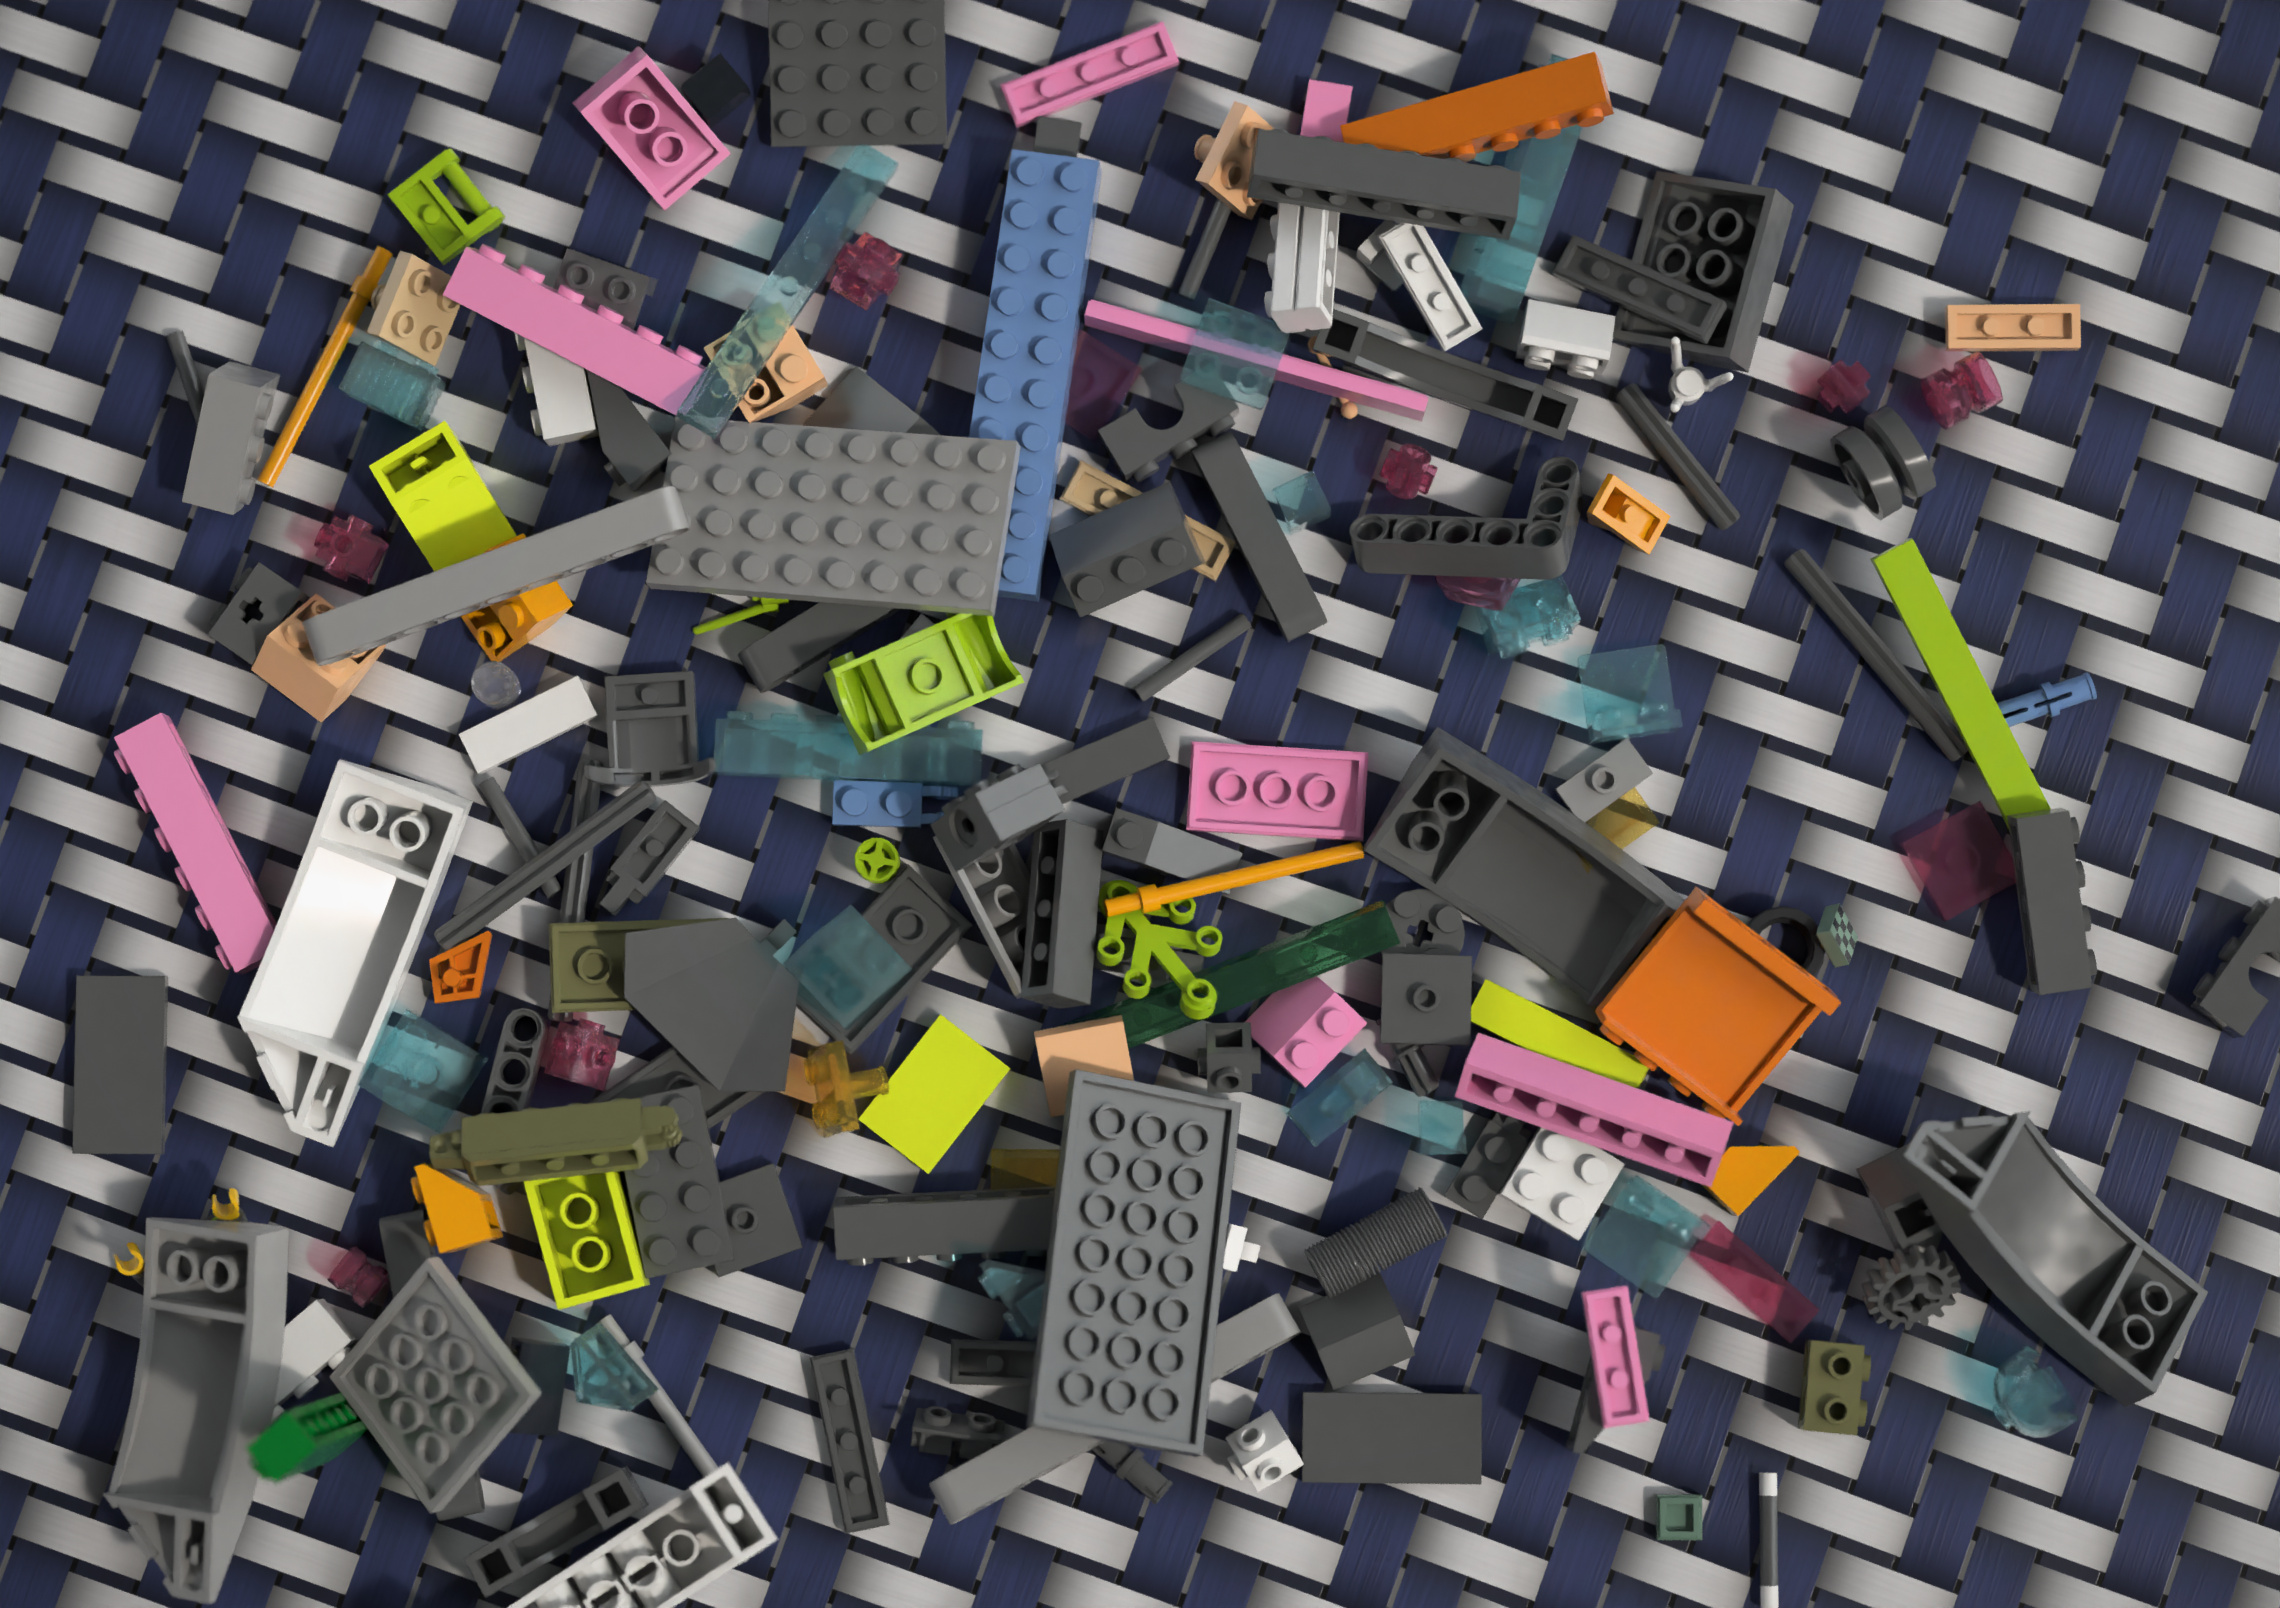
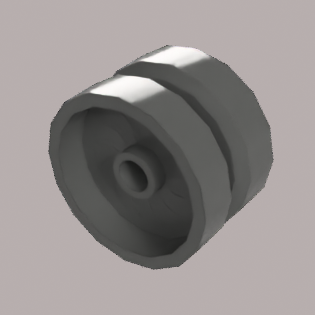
[1830,405,1936,521]

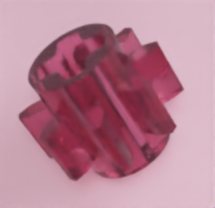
[1817,360,1872,414]
[1379,444,1438,499]

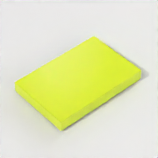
[858,1014,1011,1174]

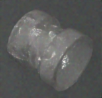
[471,661,521,710]

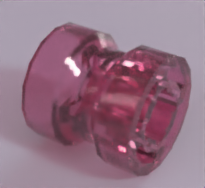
[328,1246,389,1309]

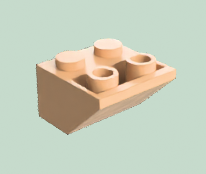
[703,303,828,424]
[251,593,386,722]

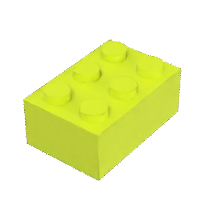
[523,1171,650,1310]

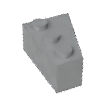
[182,361,280,515]

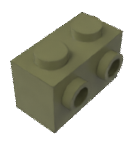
[1798,1339,1871,1436]

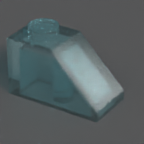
[1287,1048,1393,1147]

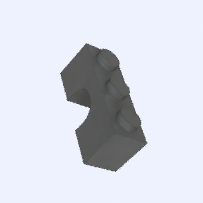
[1098,363,1239,482]
[2191,897,2280,1038]

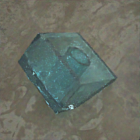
[358,1009,489,1133]

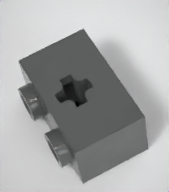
[208,562,309,665]

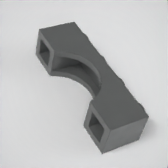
[464,1466,649,1598]

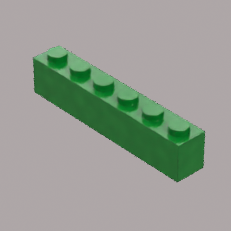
[246,1393,368,1484]

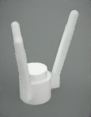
[1668,337,1734,412]

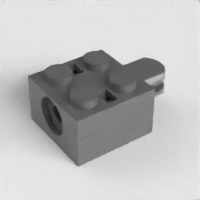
[930,763,1069,872]

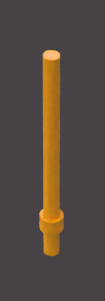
[257,246,393,488]
[1103,841,1364,917]

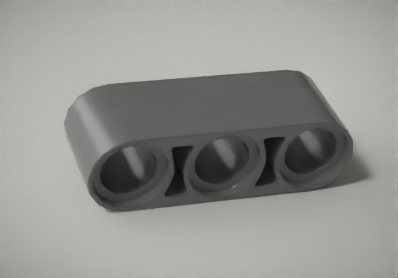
[482,1008,549,1113]

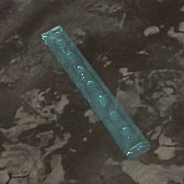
[677,144,899,439]

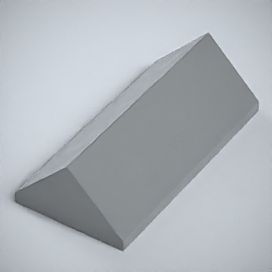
[933,836,1031,999]

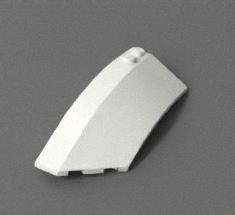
[237,759,473,1147]

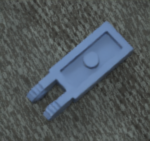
[832,780,958,828]

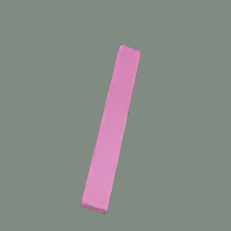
[1084,299,1429,422]

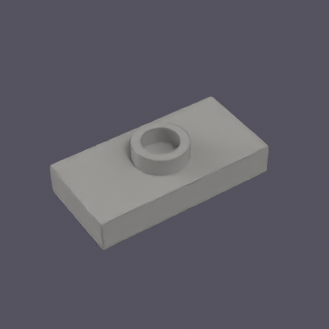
[1554,738,1653,822]

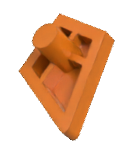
[429,931,492,1004]

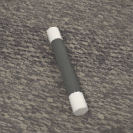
[1759,1472,1778,1608]

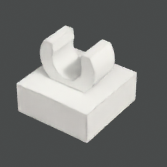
[1223,1223,1261,1272]

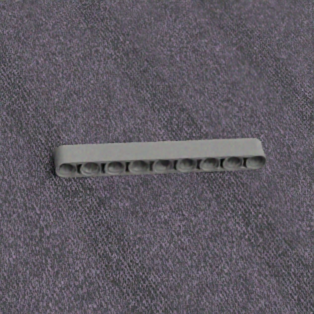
[302,486,690,666]
[929,1293,1301,1525]

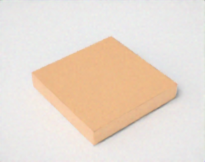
[1034,1015,1134,1117]

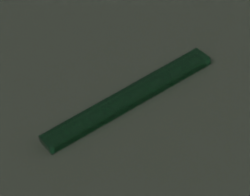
[1053,900,1401,1049]

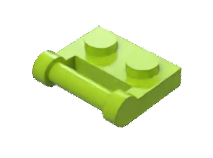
[388,148,505,266]

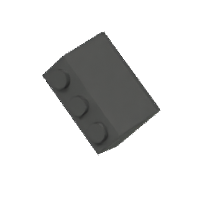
[1049,482,1206,618]

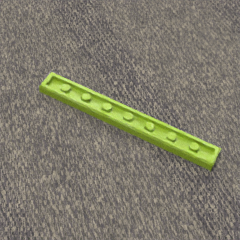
[1871,538,2051,829]

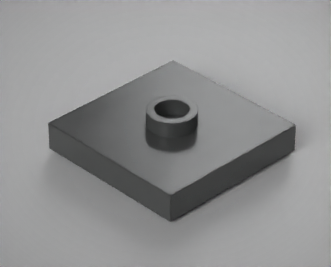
[1380,953,1472,1046]
[714,1163,803,1278]

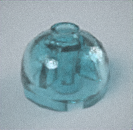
[1992,1346,2079,1438]

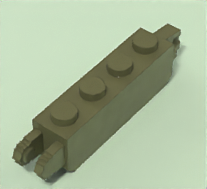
[429,1098,683,1186]

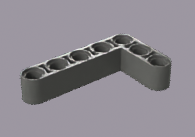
[1350,456,1583,580]

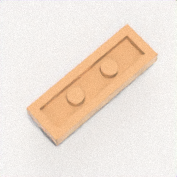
[1945,304,2081,351]

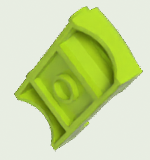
[823,612,1024,755]

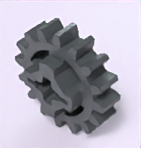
[1861,1244,1961,1330]

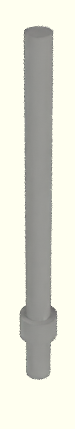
[596,1314,719,1478]

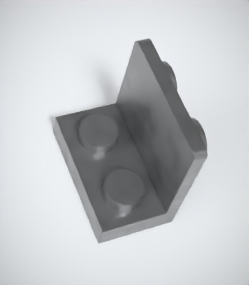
[554,248,658,330]

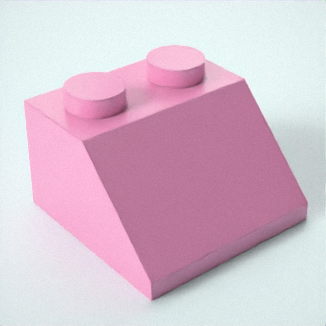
[1245,963,1367,1088]

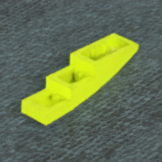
[1471,979,1649,1089]

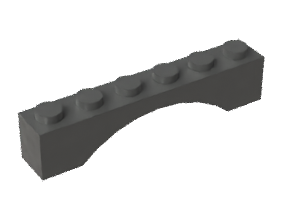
[1313,309,1578,443]

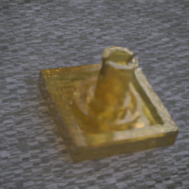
[804,1040,889,1138]

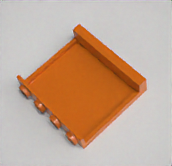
[1595,887,1841,1126]

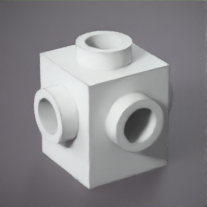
[1225,1410,1304,1492]

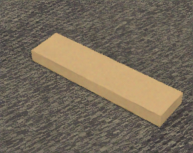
[1060,460,1236,582]

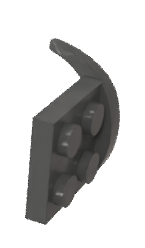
[583,671,716,787]

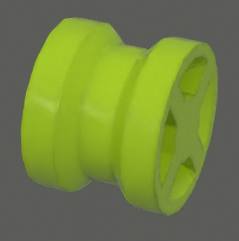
[855,838,900,884]

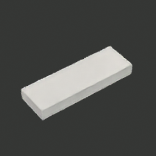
[1377,223,1483,351]
[459,676,599,775]

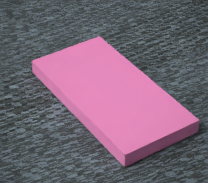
[1186,741,1369,842]

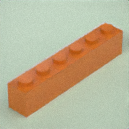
[1340,52,1614,163]

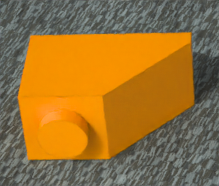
[1701,1146,1800,1216]

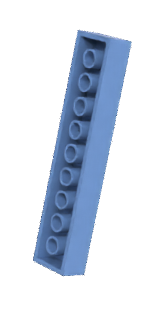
[969,149,1102,602]

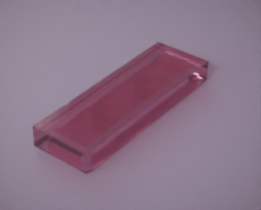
[1689,1221,1820,1344]

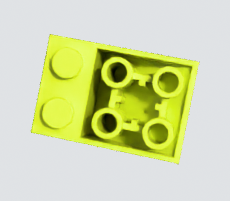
[369,421,517,572]

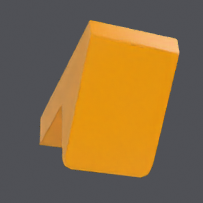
[1587,473,1671,555]

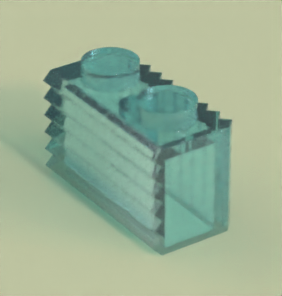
[338,340,446,431]

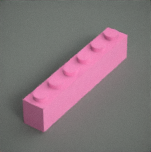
[443,244,710,417]
[114,712,277,975]
[1455,1033,1734,1187]

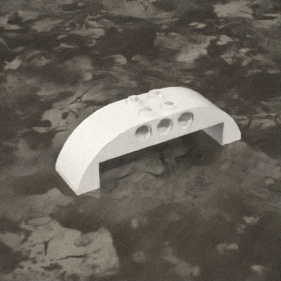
[507,1462,778,1608]

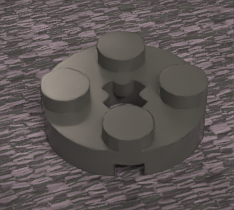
[1375,889,1465,956]

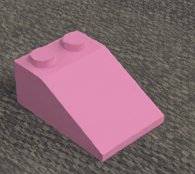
[573,46,731,211]

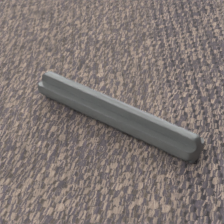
[1616,383,1740,530]

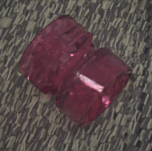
[1920,351,2003,430]

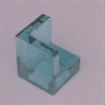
[1272,470,1331,535]
[1418,1101,1466,1155]

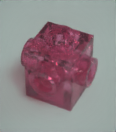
[829,232,903,311]
[314,514,389,584]
[544,1018,620,1091]

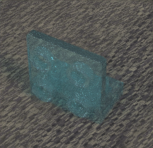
[1180,298,1291,410]
[1577,644,1683,744]
[1584,1175,1711,1298]

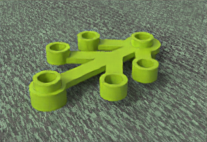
[1096,880,1222,1020]

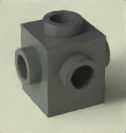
[1197,1022,1261,1093]

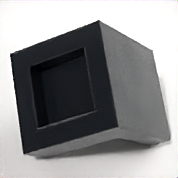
[681,53,751,128]

